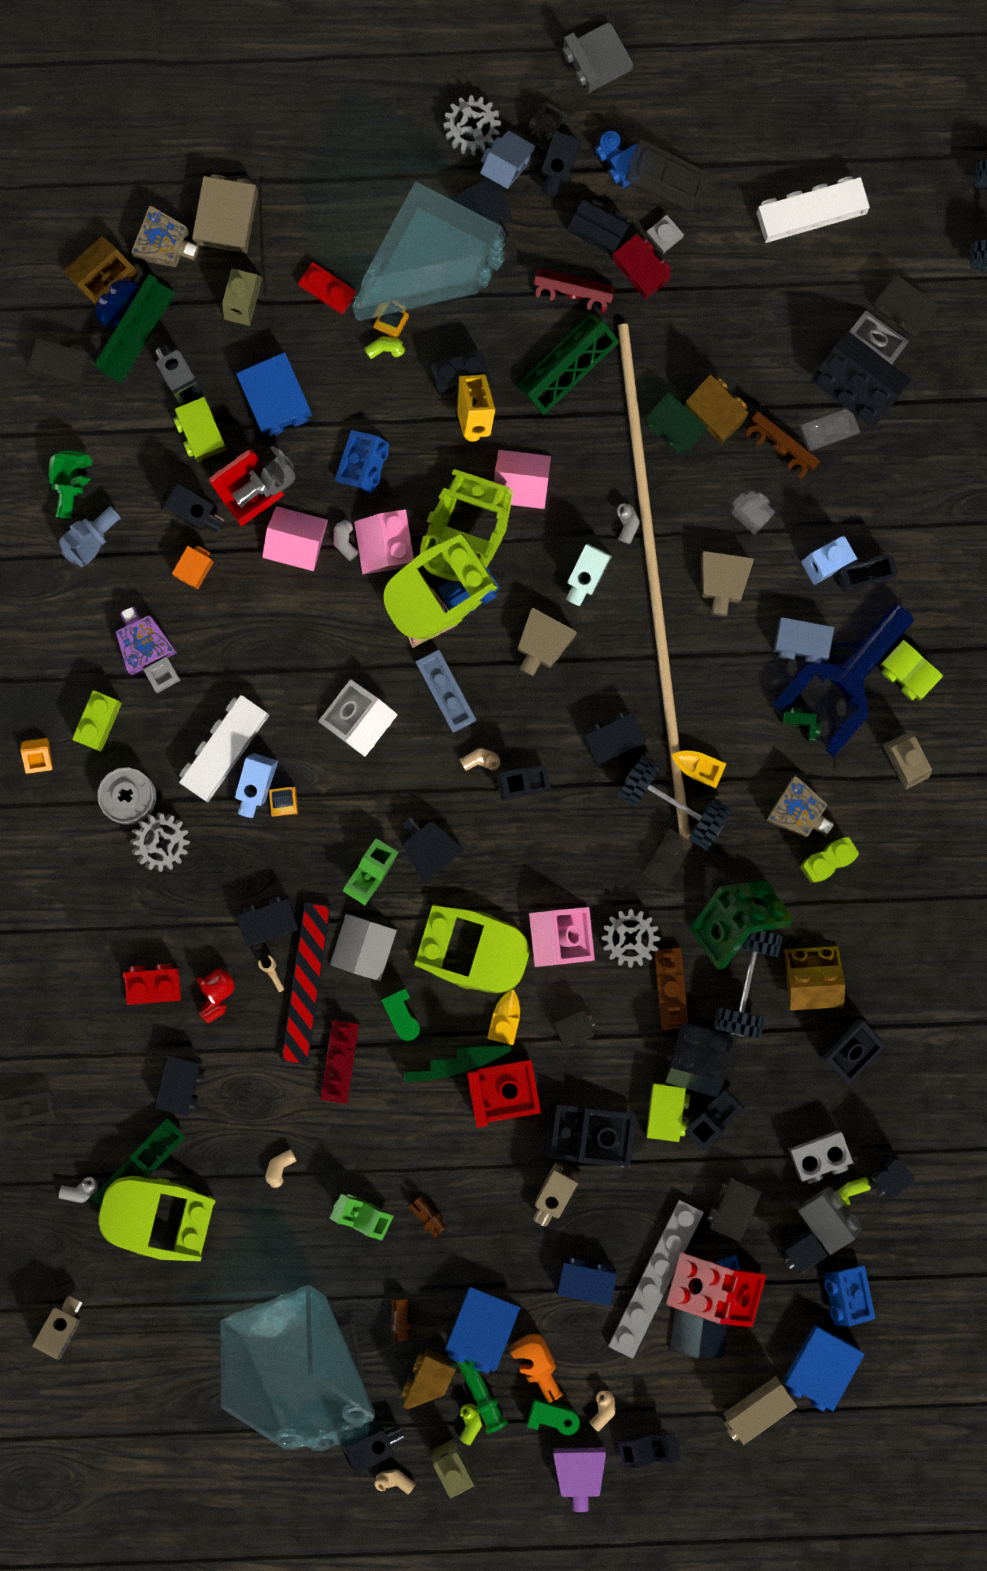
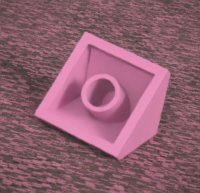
[494,450,551,509]
[262,506,328,571]

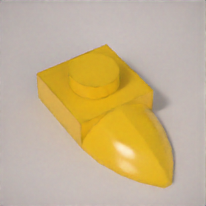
[672,751,726,789]
[487,989,520,1045]

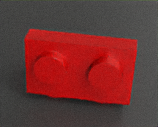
[209,450,284,527]

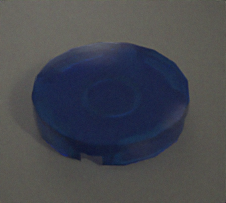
[95,278,140,328]

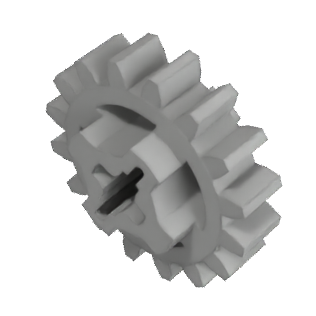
[444,95,501,155]
[130,812,190,872]
[602,909,660,968]

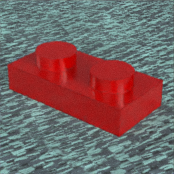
[298,262,357,315]

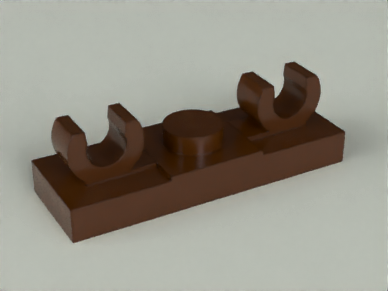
[745,412,820,480]
[654,947,688,1030]

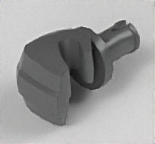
[231,446,296,507]

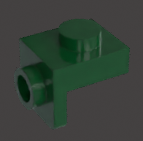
[781,708,821,742]

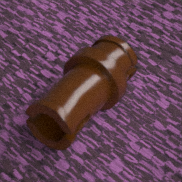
[408,1196,448,1238]
[390,1299,411,1341]

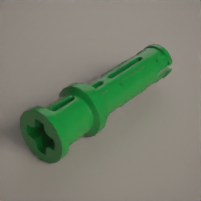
[457,1360,508,1434]

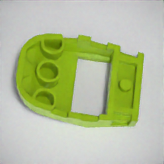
[420,469,514,582]
[384,534,498,640]
[414,904,529,993]
[98,1176,215,1261]

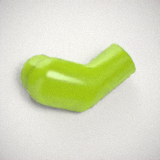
[364,336,405,359]
[836,1177,871,1207]
[459,1404,482,1446]

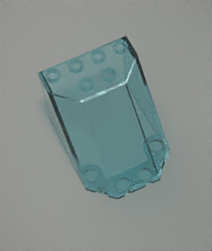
[353,181,505,321]
[220,1285,375,1451]

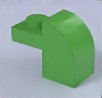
[343,838,399,905]
[330,1194,394,1240]

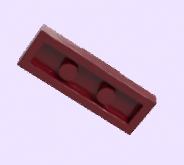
[534,268,615,313]
[320,1020,359,1104]

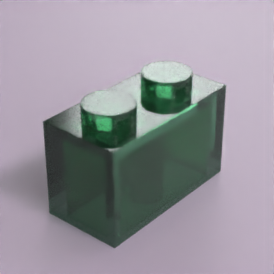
[646,392,708,456]

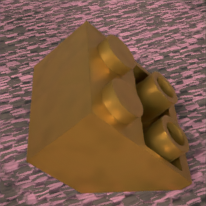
[63,236,138,311]
[684,375,748,444]
[784,946,845,1010]
[401,1349,456,1409]

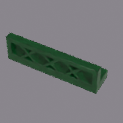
[94,274,176,384]
[516,313,619,415]

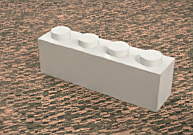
[756,176,870,243]
[179,695,269,802]

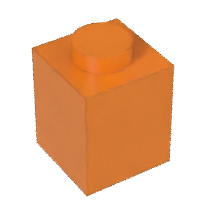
[172,546,214,590]

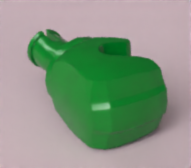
[49,450,92,519]

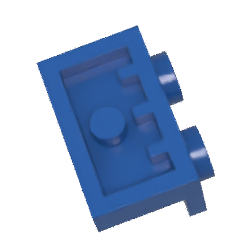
[335,430,389,493]
[824,1265,876,1326]

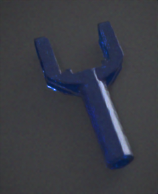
[772,604,914,757]

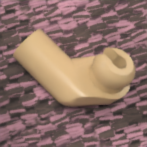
[589,1391,615,1432]
[374,1469,416,1494]

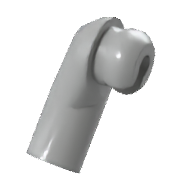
[616,503,640,544]
[333,520,359,561]
[59,1177,98,1203]

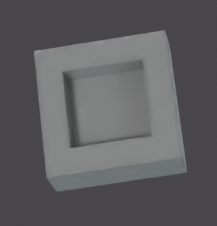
[646,215,684,254]
[143,656,181,693]

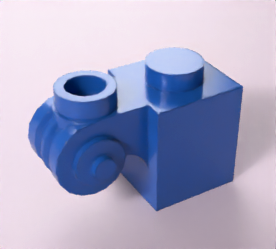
[594,131,651,189]

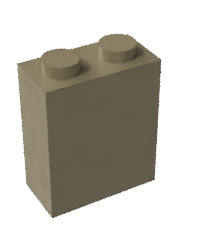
[192,174,258,253]
[723,1376,797,1445]

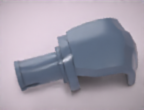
[58,506,121,567]

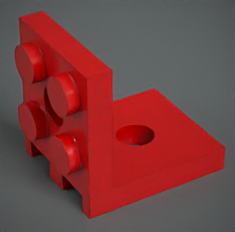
[467,1060,541,1128]
[666,1252,766,1327]

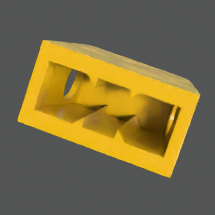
[457,375,495,441]

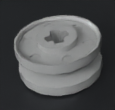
[98,767,157,825]

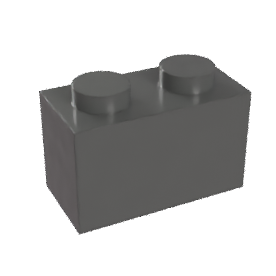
[798,1186,862,1255]

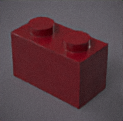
[612,234,671,300]

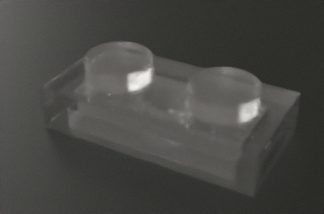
[800,409,860,452]

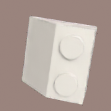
[318,679,398,756]

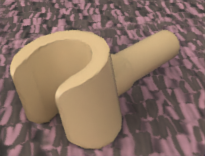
[258,955,284,992]

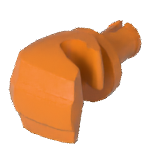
[508,1334,562,1403]

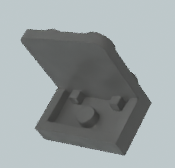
[562,23,633,93]

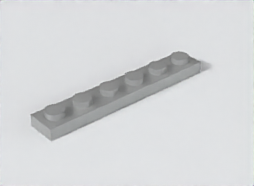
[608,1200,704,1358]

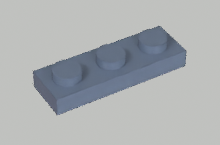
[416,650,476,733]

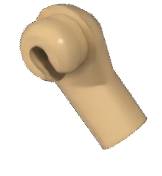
[460,748,500,771]
[265,1149,297,1188]

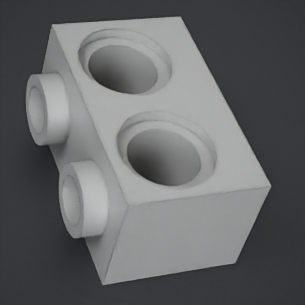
[789,1130,853,1184]

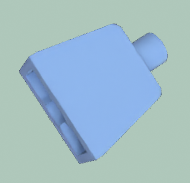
[801,536,858,585]
[235,753,278,818]

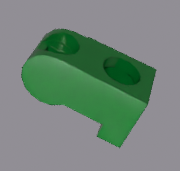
[381,988,420,1041]
[526,1397,580,1435]

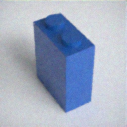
[236,353,312,437]
[444,1287,520,1374]
[783,1324,865,1411]

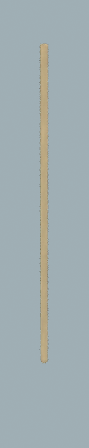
[618,324,692,850]

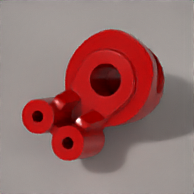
[196,969,235,1024]

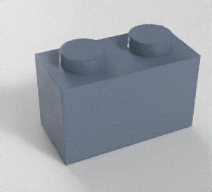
[480,130,536,189]
[773,618,834,664]

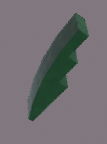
[404,1045,511,1083]
[91,1119,186,1208]

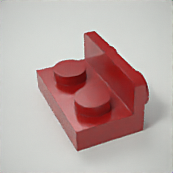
[123,964,181,1005]

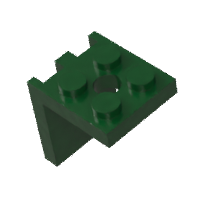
[690,879,794,969]

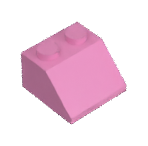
[354,509,414,574]
[529,907,595,967]

